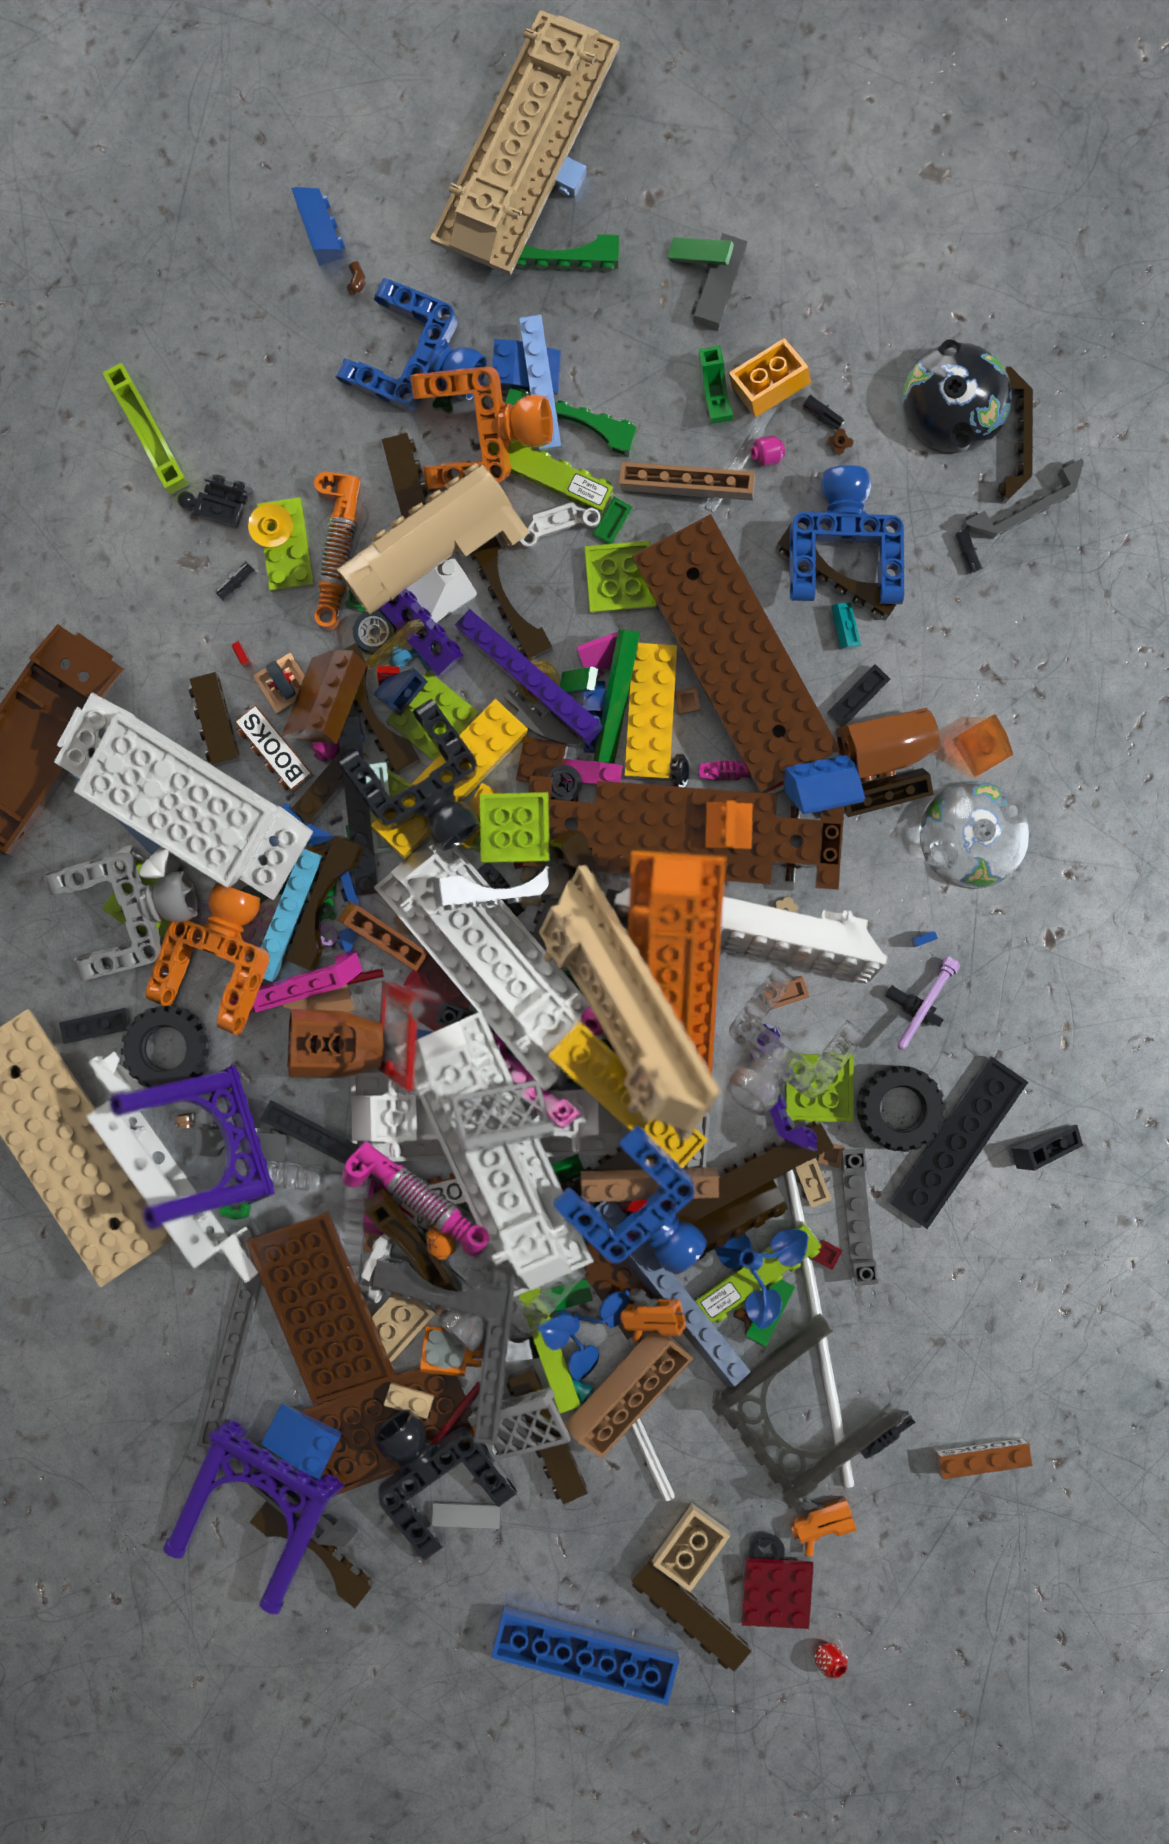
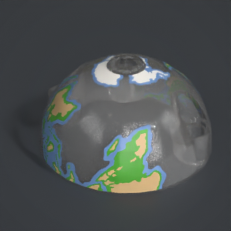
[920,781,1029,889]

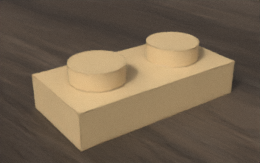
[795,1158,832,1208]
[384,1382,434,1419]

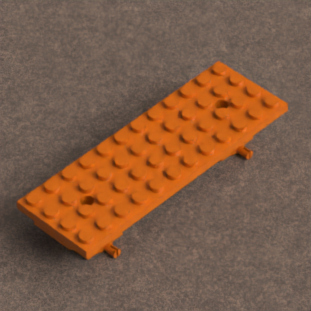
[628,851,726,1110]

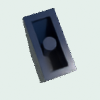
[373,668,428,716]

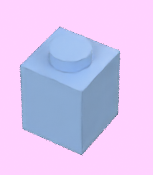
[555,157,586,198]

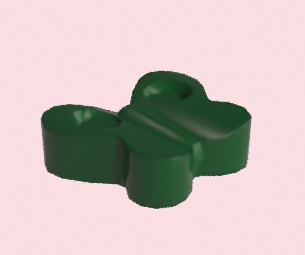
[432,395,453,414]

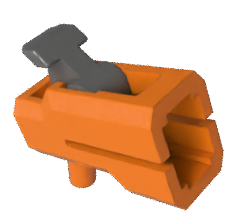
[620,1289,686,1343]
[791,1497,857,1556]

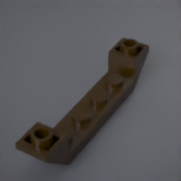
[998,367,1033,503]

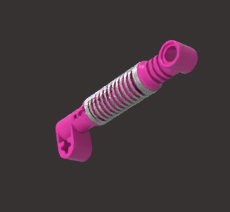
[342,1141,489,1256]

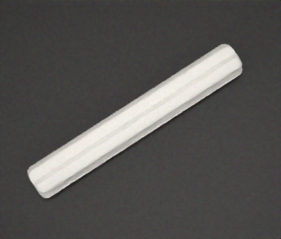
[630,1418,675,1502]

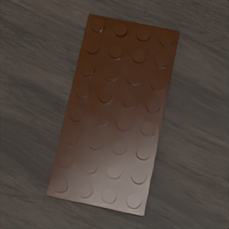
[245,1211,396,1405]
[300,1366,476,1496]

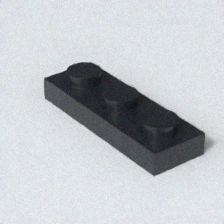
[828,664,891,727]
[59,1008,130,1044]

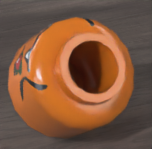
[426,1225,456,1259]

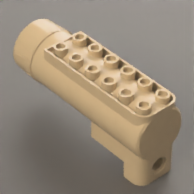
[337,463,530,615]

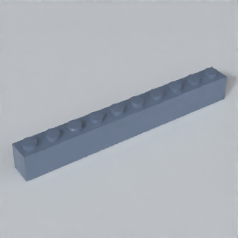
[593,1201,751,1387]

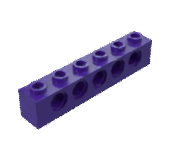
[380,589,464,676]

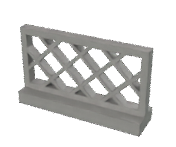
[450,1080,555,1154]
[468,1388,571,1461]

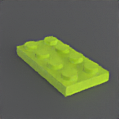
[257,497,314,592]

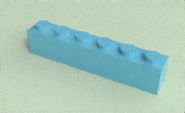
[261,849,325,982]

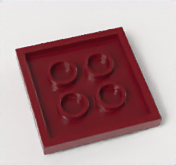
[391,949,471,1032]
[741,1558,814,1629]

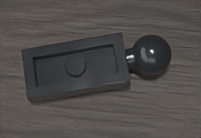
[177,491,243,527]

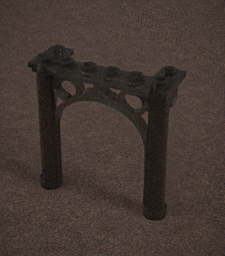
[712,1313,904,1512]

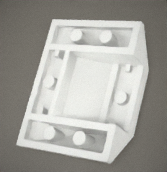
[406,555,478,632]

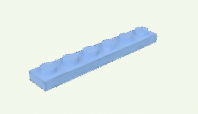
[519,315,561,451]

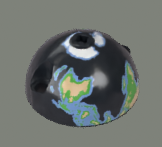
[902,339,1012,453]

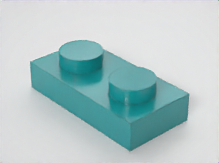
[831,603,861,649]

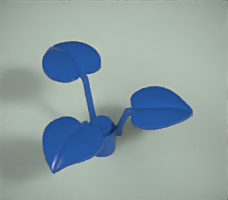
[715,1229,809,1329]
[537,1288,630,1381]

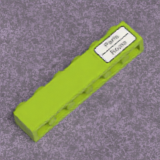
[491,442,614,516]
[695,1222,821,1323]

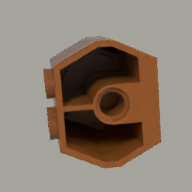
[836,707,940,782]
[287,1009,383,1078]

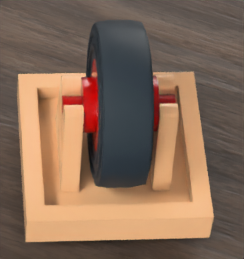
[253,653,305,714]

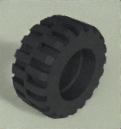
[121,1006,212,1088]
[856,1065,946,1152]

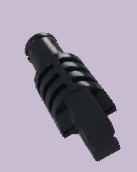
[477,863,525,917]
[885,985,944,1027]
[857,1411,916,1459]

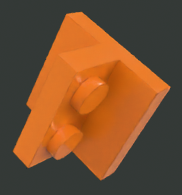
[705,801,753,849]

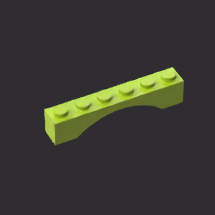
[102,362,189,495]

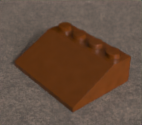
[281,650,367,744]

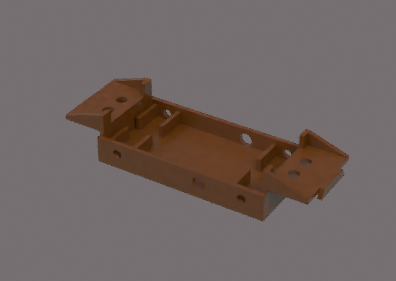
[0,624,125,855]

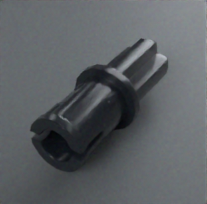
[803,394,845,430]
[956,529,983,574]

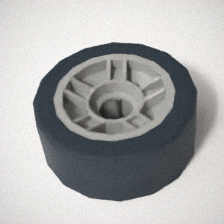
[353,611,396,655]

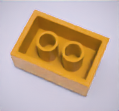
[729,338,811,418]

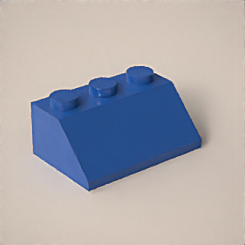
[291,187,345,266]
[784,755,865,815]

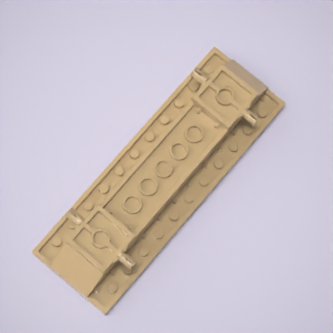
[430,10,620,275]
[539,865,720,1141]
[0,1009,173,1288]

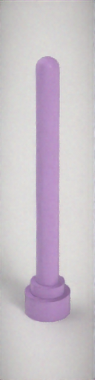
[897,957,961,1050]

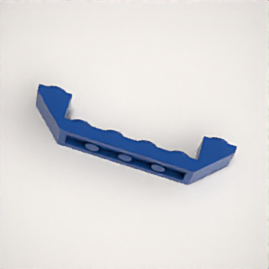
[305,824,361,953]

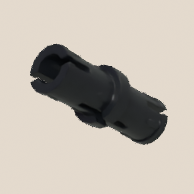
[213,560,255,601]

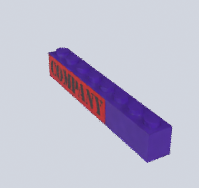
[455,609,603,745]

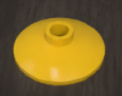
[248,503,293,548]

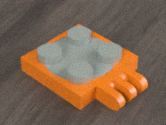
[420,1326,483,1377]

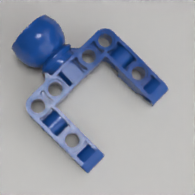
[335,278,487,411]
[789,465,904,604]
[552,1126,706,1275]

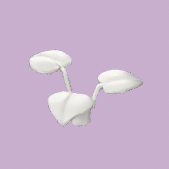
[116,845,180,878]

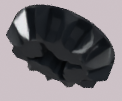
[670,754,689,787]
[548,765,582,801]
[748,1532,785,1560]

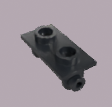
[204,474,253,505]

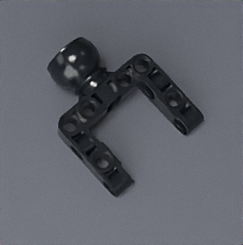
[337,699,480,852]
[373,1409,518,1560]

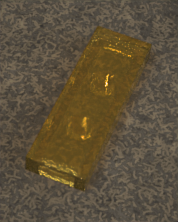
[366,619,425,668]

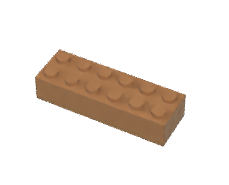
[565,1331,694,1458]

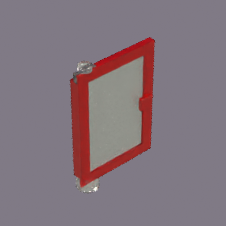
[373,980,424,1090]

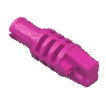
[699,761,751,781]

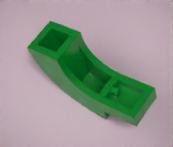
[698,345,733,424]

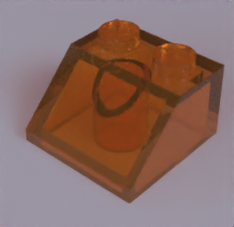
[952,714,1013,777]

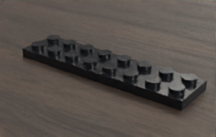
[889,1056,1028,1229]

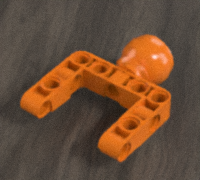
[410,366,553,489]
[145,882,270,1035]

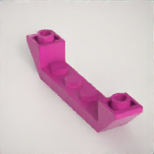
[237,950,363,1013]
[491,1031,580,1129]

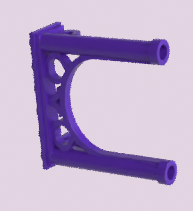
[109,1065,275,1230]
[163,1420,345,1614]

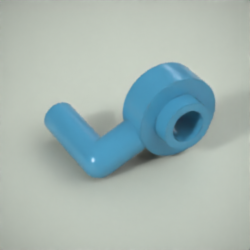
[389,648,432,671]

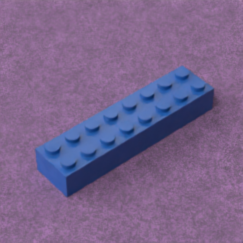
[491,1606,679,1706]

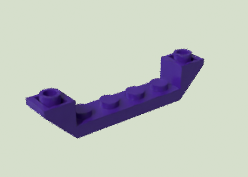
[750,1023,818,1151]

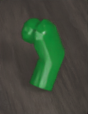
[219,1202,251,1220]

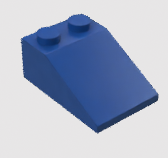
[492,339,561,395]
[261,1403,342,1479]

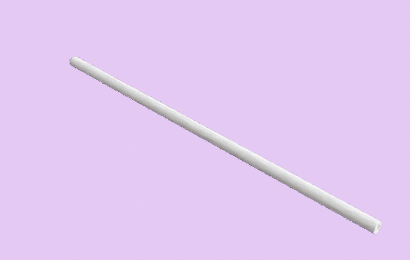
[776,1131,854,1488]

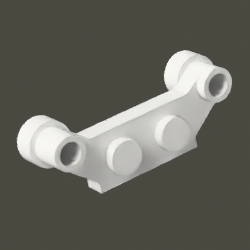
[520,502,600,549]
[359,1233,395,1303]

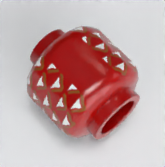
[814,1643,848,1679]

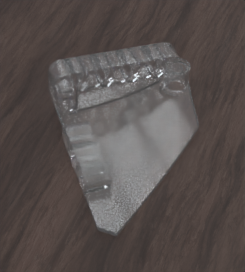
[219,1159,371,1284]

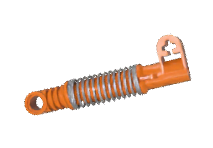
[314,472,361,631]

